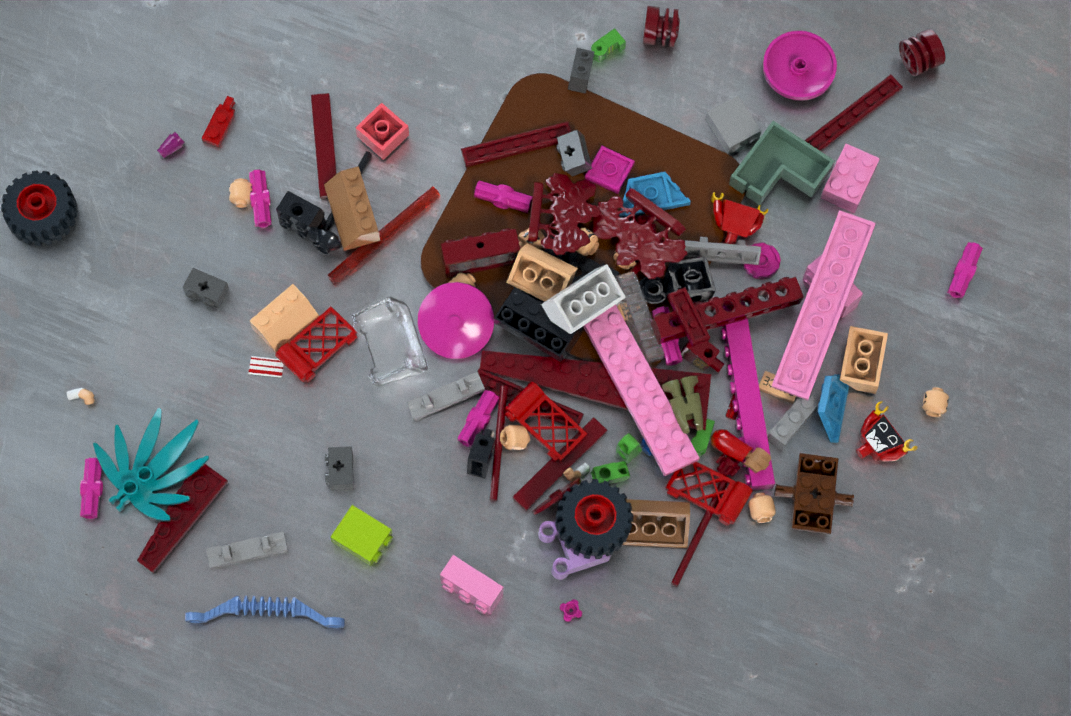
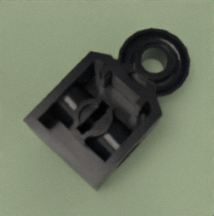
[276,191,343,255]
[638,257,716,304]

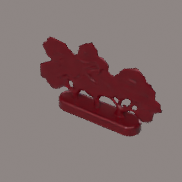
[528,173,602,255]
[592,188,687,279]

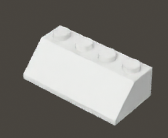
[541,264,626,334]

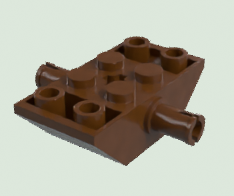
[774,453,854,534]

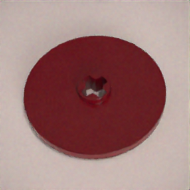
[532,478,582,515]

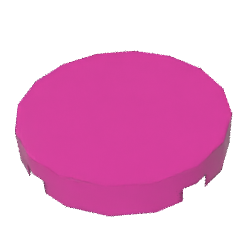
[743,242,781,280]

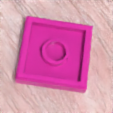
[585,146,635,194]

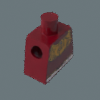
[681,340,725,373]

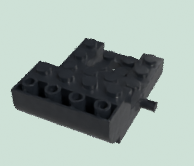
[494,237,619,362]

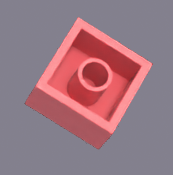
[356,103,409,160]

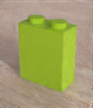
[330,505,393,566]

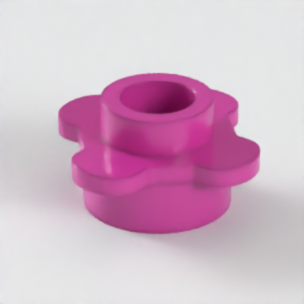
[560,599,582,622]

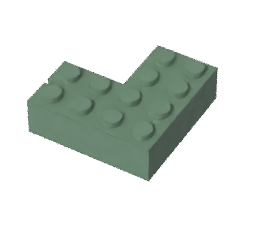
[729,121,835,205]

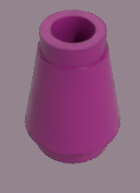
[157,132,185,158]

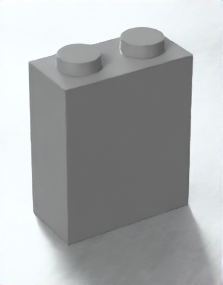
[705,95,761,154]

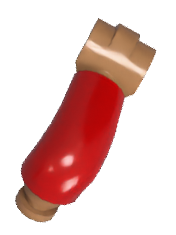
[711,429,771,474]

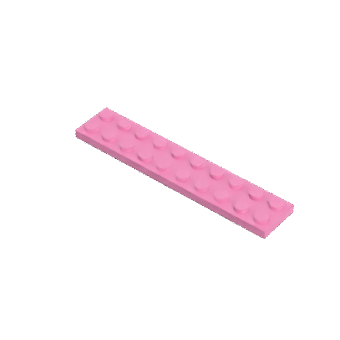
[772,210,876,401]
[583,304,700,476]

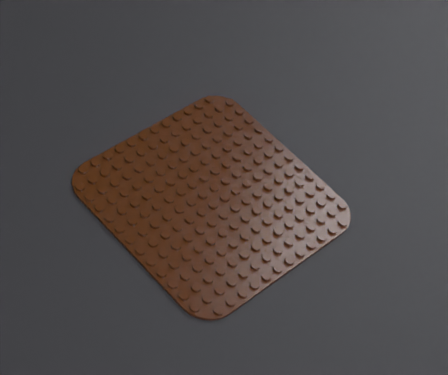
[421,73,745,368]

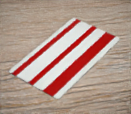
[248,356,284,378]

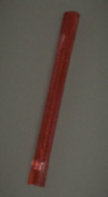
[327,186,440,285]

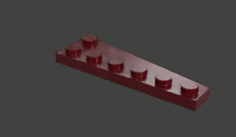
[137,458,228,574]

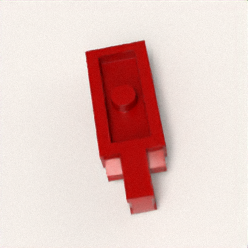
[201,96,235,147]

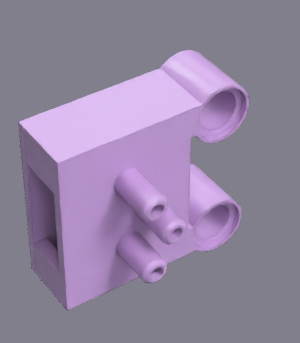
[538,521,610,580]

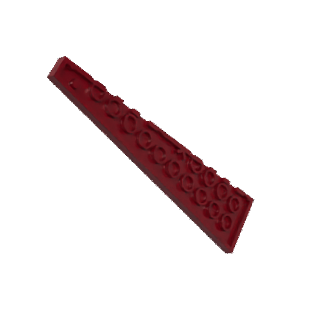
[480,350,711,430]

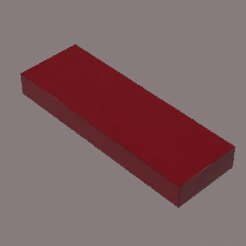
[667,287,711,347]

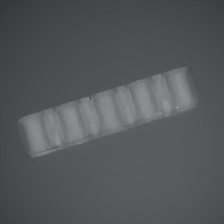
[614,272,664,363]

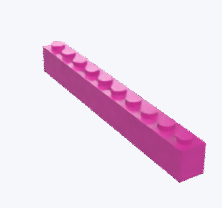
[721,301,775,491]

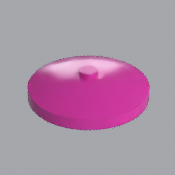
[763,31,837,100]
[418,282,494,359]

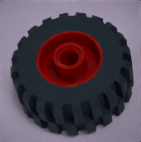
[1,170,78,246]
[555,479,633,559]

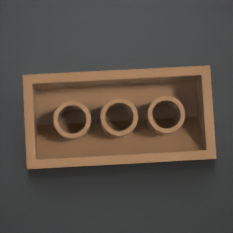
[324,166,380,251]
[623,499,690,548]

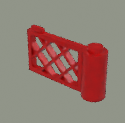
[275,306,357,382]
[504,381,588,462]
[665,461,753,526]

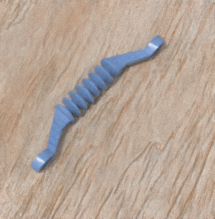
[185,596,345,628]

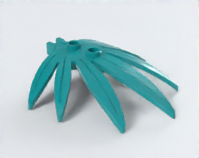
[93,408,209,521]

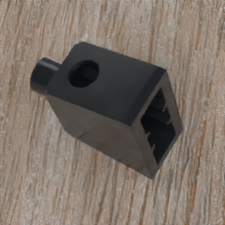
[467,429,495,479]

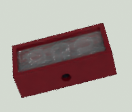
[441,228,520,278]

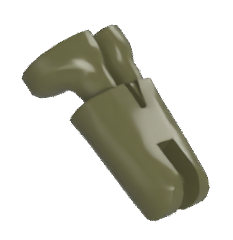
[662,376,703,434]

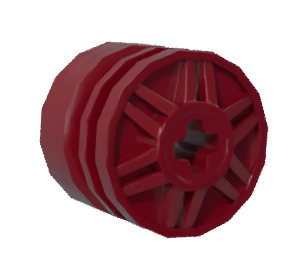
[643,6,680,48]
[899,29,946,76]

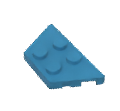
[619,172,691,218]
[818,374,849,443]

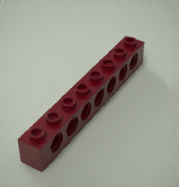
[651,277,804,345]

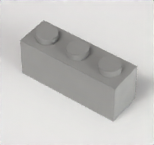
[768,395,819,451]

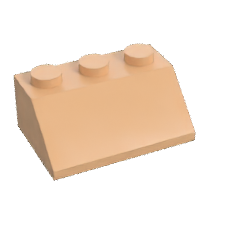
[507,243,578,302]
[250,284,319,353]
[840,326,888,394]

